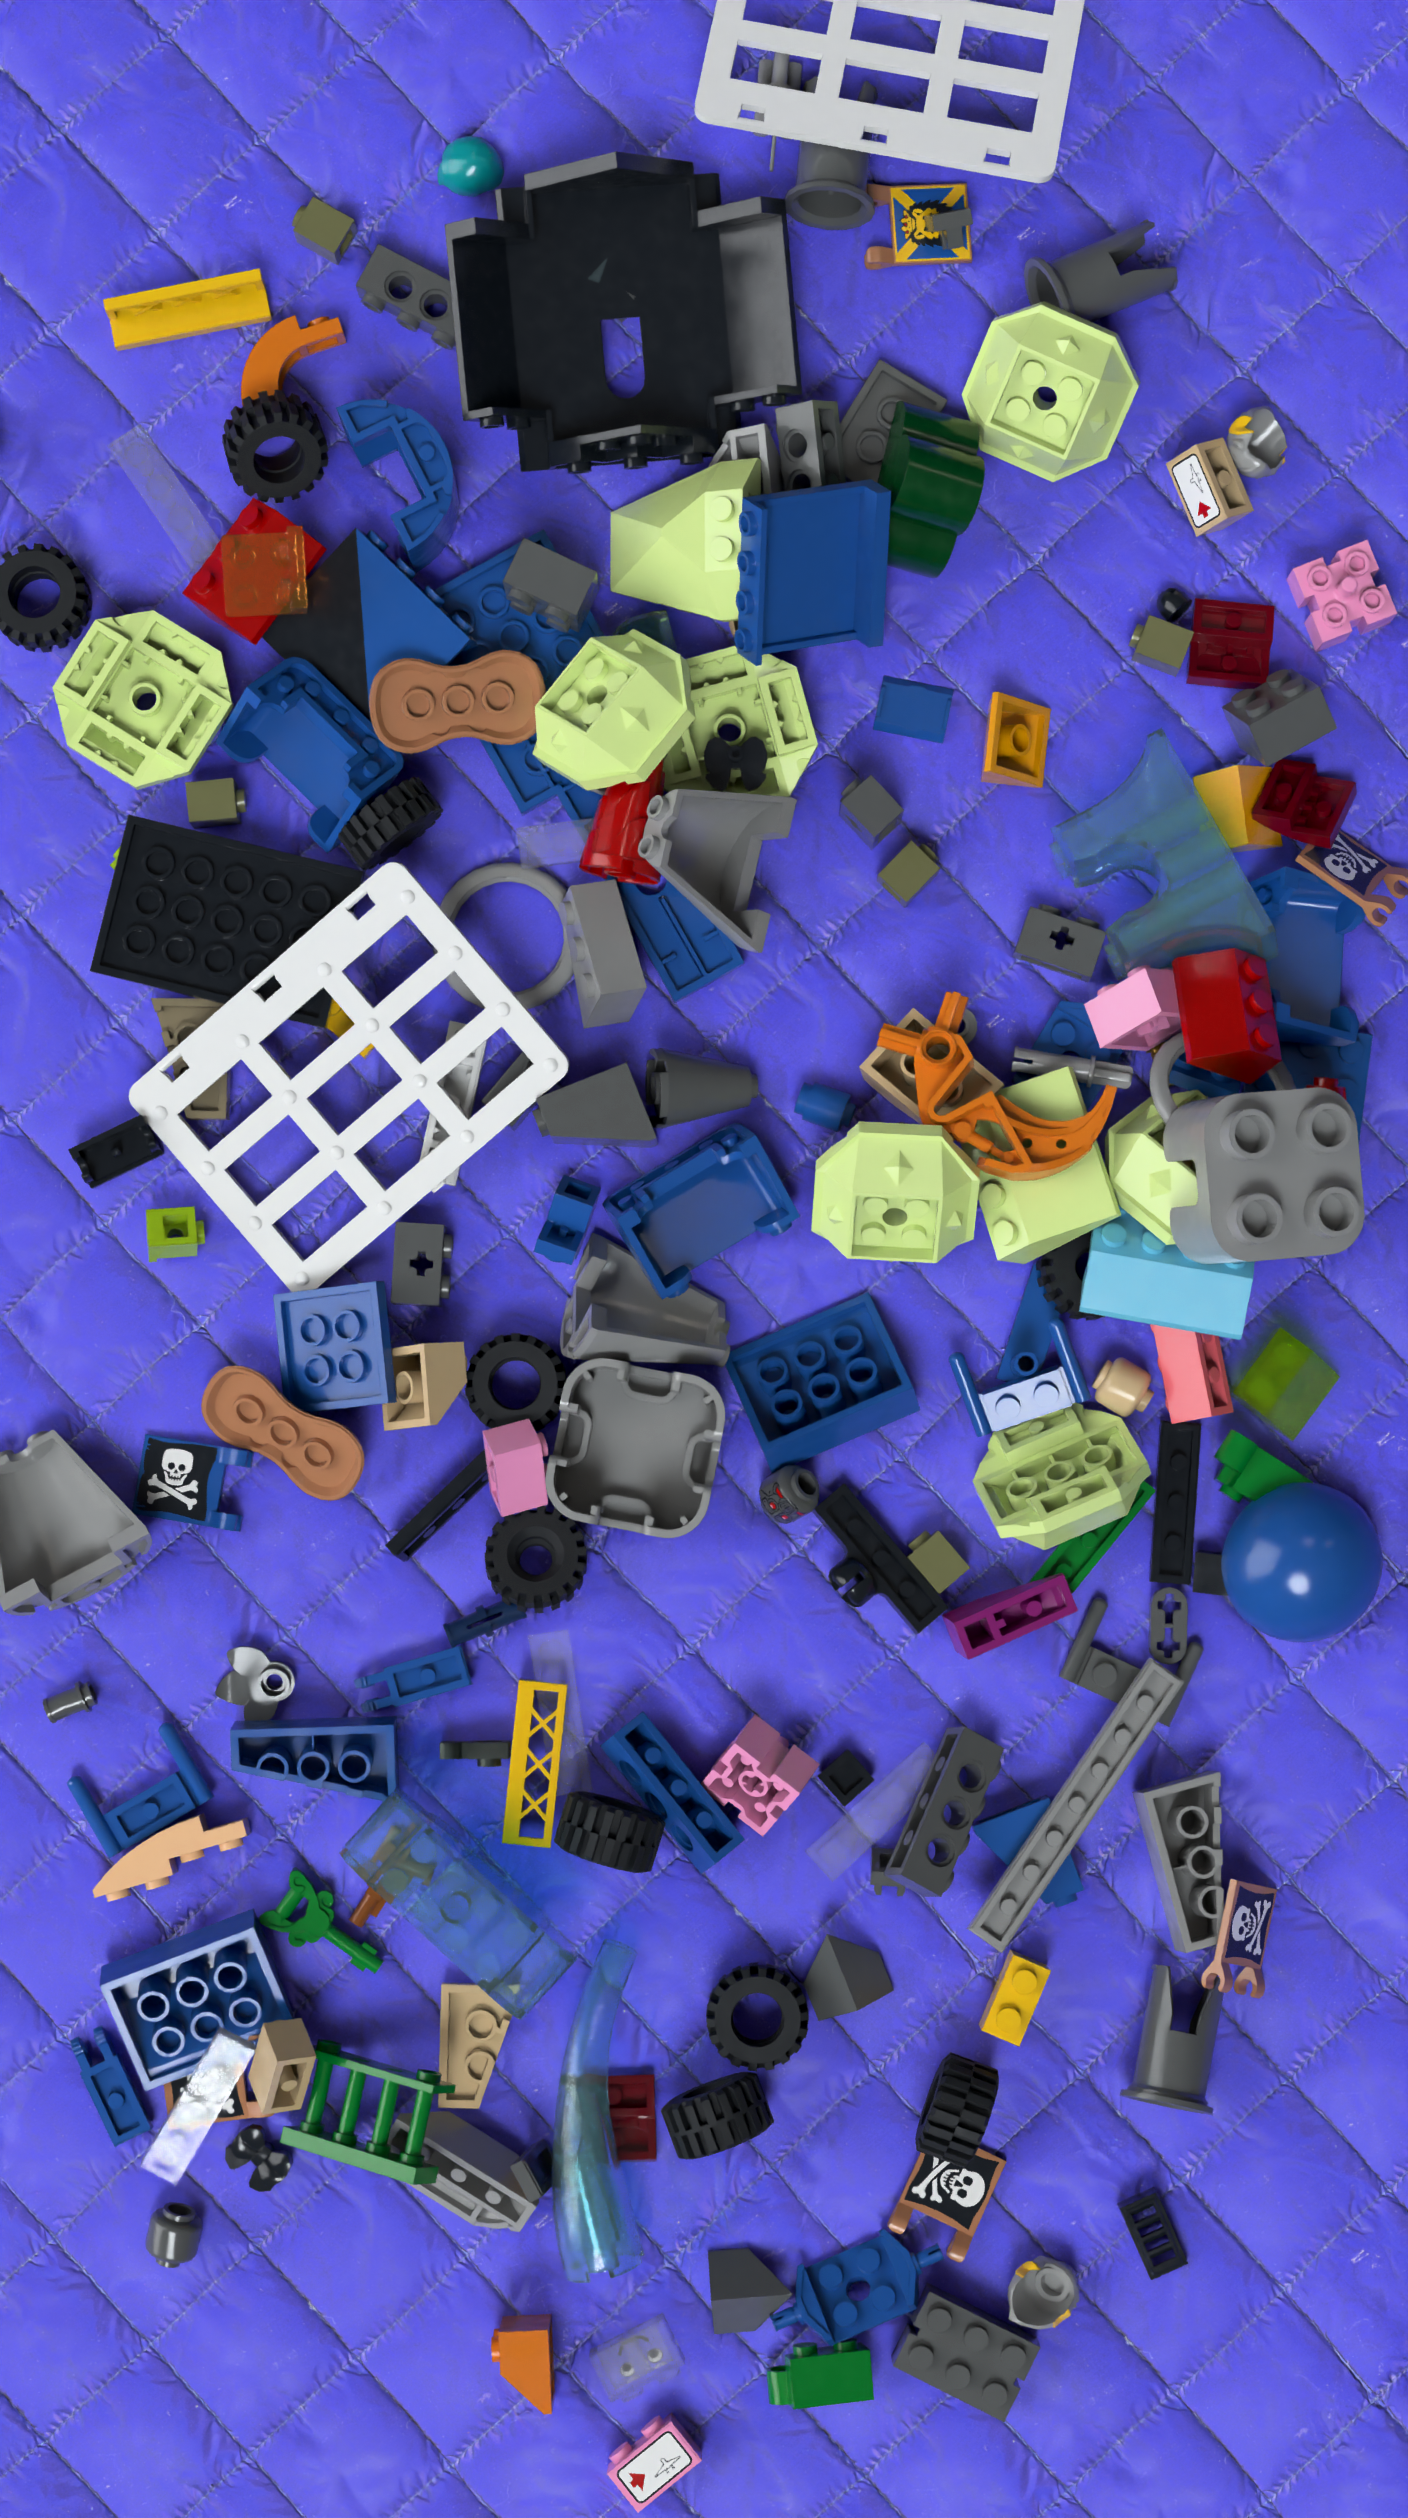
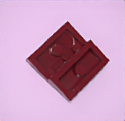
[1186,598,1275,690]
[1252,759,1357,849]
[573,2074,657,2164]

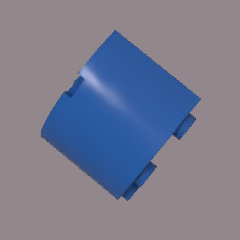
[336,399,459,572]

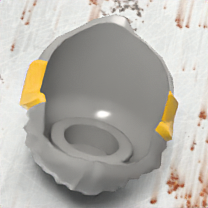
[1226,406,1287,479]
[1008,2256,1079,2330]

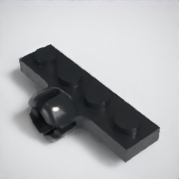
[812,1484,949,1635]

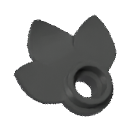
[215,1646,295,1721]

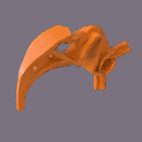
[877,991,1117,1181]

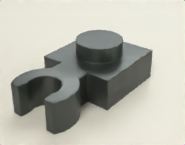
[439,1740,510,1767]

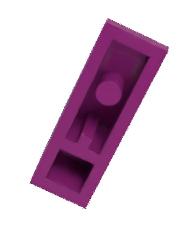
[942,1573,1078,1660]

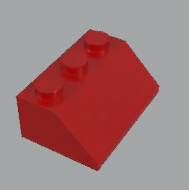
[182,498,327,646]
[1172,948,1282,1084]

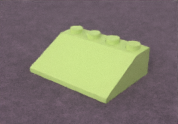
[960,1066,1121,1264]

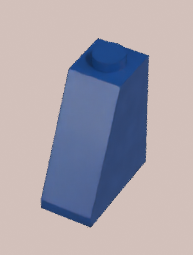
[972,1795,1084,1907]

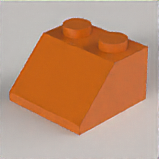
[491,2314,555,2414]

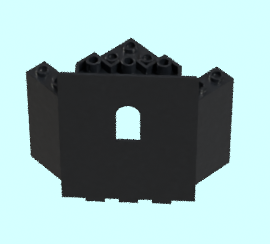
[445,151,802,474]

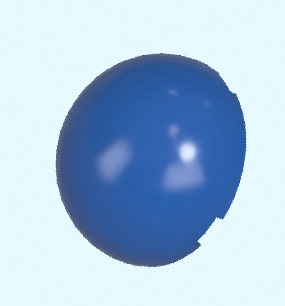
[1221,1482,1383,1643]

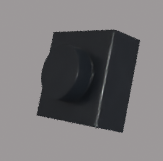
[817,1748,874,1807]

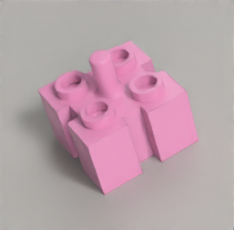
[1286,540,1397,652]
[700,1714,820,1837]

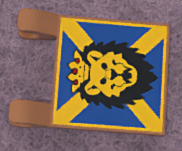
[864,183,972,270]

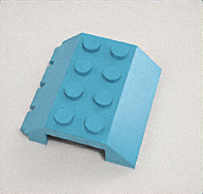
[1079,1205,1255,1340]

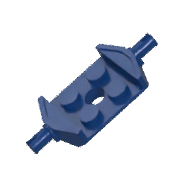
[1011,981,1124,1111]
[770,2229,944,2346]

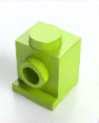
[146,1206,205,1262]

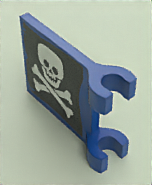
[132,1434,254,1532]

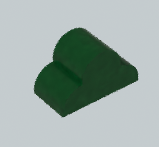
[877,401,985,578]

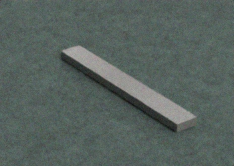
[966,1658,1184,1953]

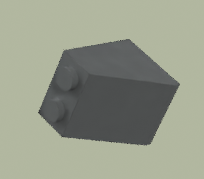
[532,1062,658,1148]

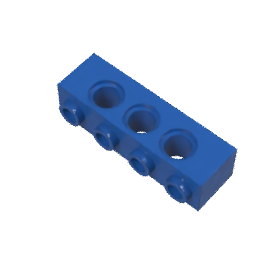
[600,1711,745,1874]

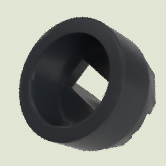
[1157,588,1192,623]

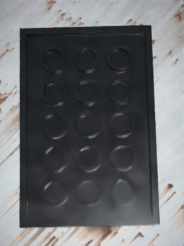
[90,814,365,1029]

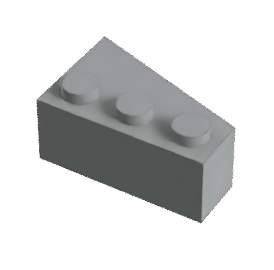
[559,879,647,1029]

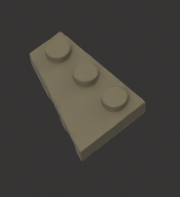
[151,998,231,1120]

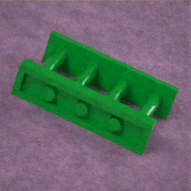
[280,2039,456,2185]

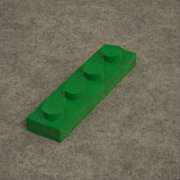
[1028,1481,1156,1594]

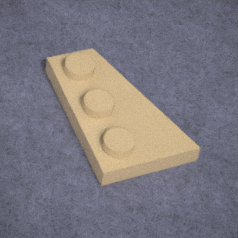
[438,1982,523,2109]

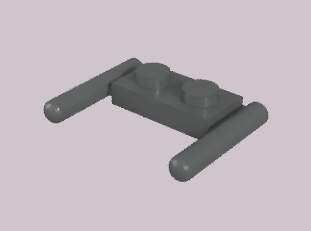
[1059,1598,1204,1727]

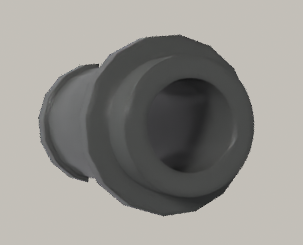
[43,1681,98,1723]

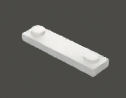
[419,1021,488,1187]

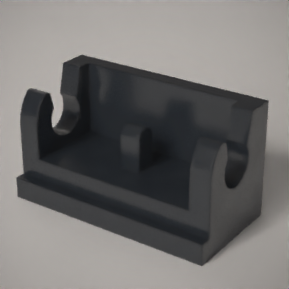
[68,1115,164,1189]

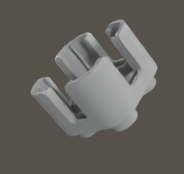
[1163,1088,1365,1264]
[545,1358,725,1538]

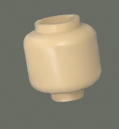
[1091,1357,1154,1417]

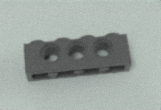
[356,244,456,350]
[775,400,846,491]
[884,1726,1004,1897]

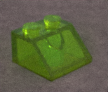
[1230,1327,1340,1442]

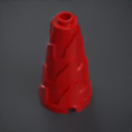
[579,758,665,885]

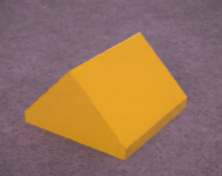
[981,692,1051,788]
[1192,765,1283,856]

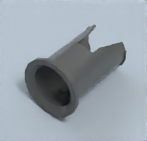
[784,76,878,230]
[1024,219,1178,322]
[1120,1964,1224,2115]

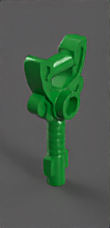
[258,1867,384,1974]

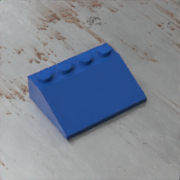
[725,1292,920,1473]
[100,1908,294,2091]

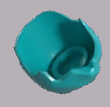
[437,136,504,197]

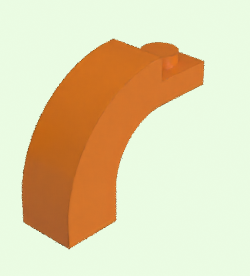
[241,315,347,406]

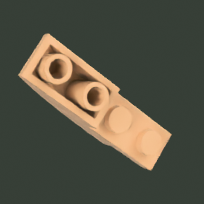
[92,1813,252,1902]

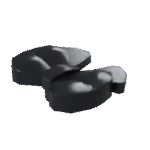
[704,737,767,792]
[225,2124,293,2192]

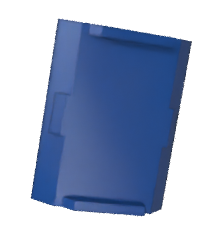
[873,675,954,744]

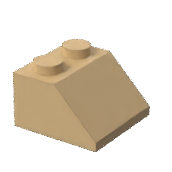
[382,1341,467,1431]

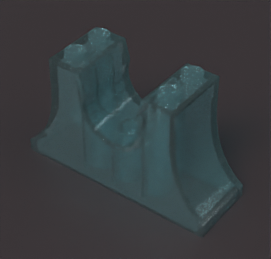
[1048,728,1279,980]

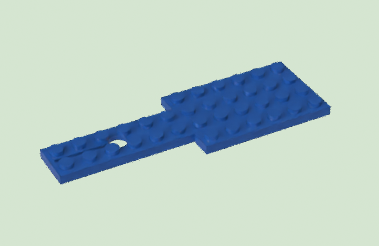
[435,529,745,1003]

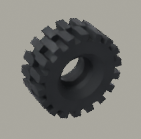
[338,777,443,870]
[1036,1230,1106,1321]
[485,1506,587,1613]

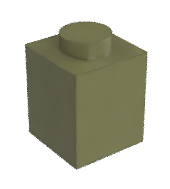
[292,197,358,265]
[1128,615,1194,677]
[185,778,247,829]
[876,840,940,908]
[906,1530,970,1594]

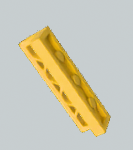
[103,268,272,351]
[502,1678,568,1848]

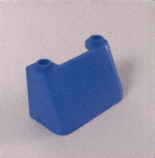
[215,657,404,854]
[1235,866,1366,1047]
[602,1123,800,1300]

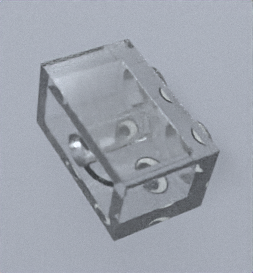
[589,2313,685,2403]

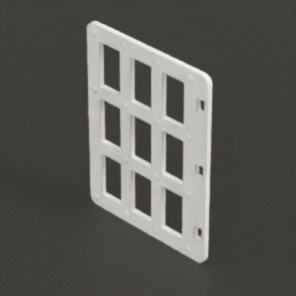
[694,0,1085,183]
[129,862,569,1292]

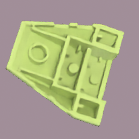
[610,458,761,622]

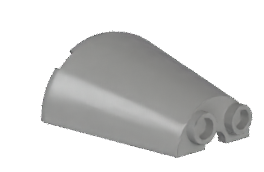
[638,788,797,953]
[560,1233,730,1367]
[0,1429,152,1616]

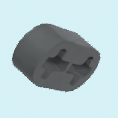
[1148,1587,1188,1664]

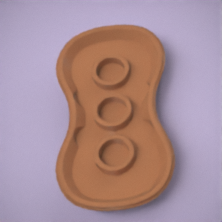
[369,650,546,754]
[201,1365,364,1501]

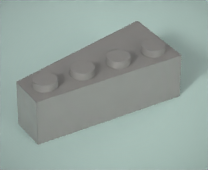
[1132,1771,1224,1953]

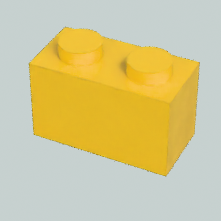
[978,1949,1051,2046]

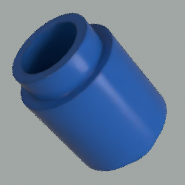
[794,1082,856,1132]

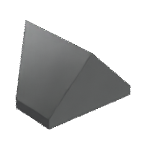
[803,1934,894,2021]
[708,2247,793,2334]

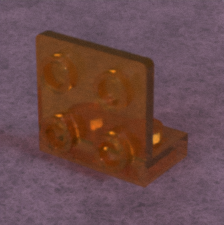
[221,526,308,617]

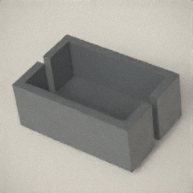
[891,2283,1041,2422]

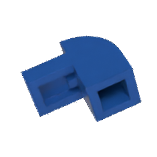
[533,1175,601,1265]

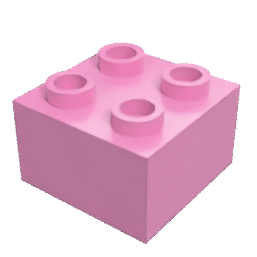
[1084,965,1182,1051]

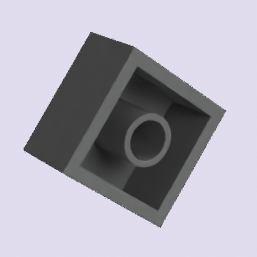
[503,538,599,633]
[1222,669,1337,767]

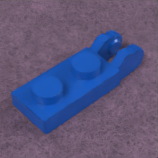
[354,1645,473,1713]
[70,2025,153,2147]

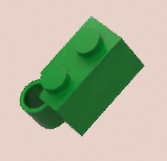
[1213,1429,1313,1503]
[766,2338,874,2409]

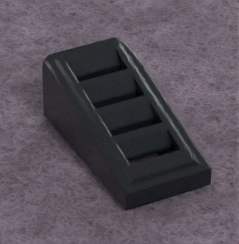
[1117,2187,1188,2280]

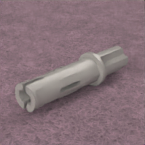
[1011,1046,1133,1089]

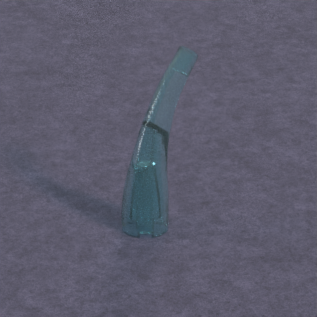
[551,1939,644,2283]

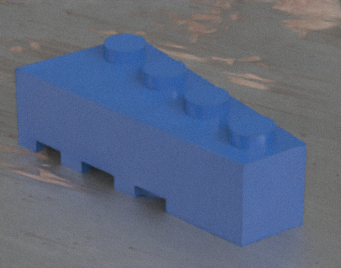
[230,1716,400,1806]

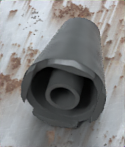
[645,1048,758,1129]

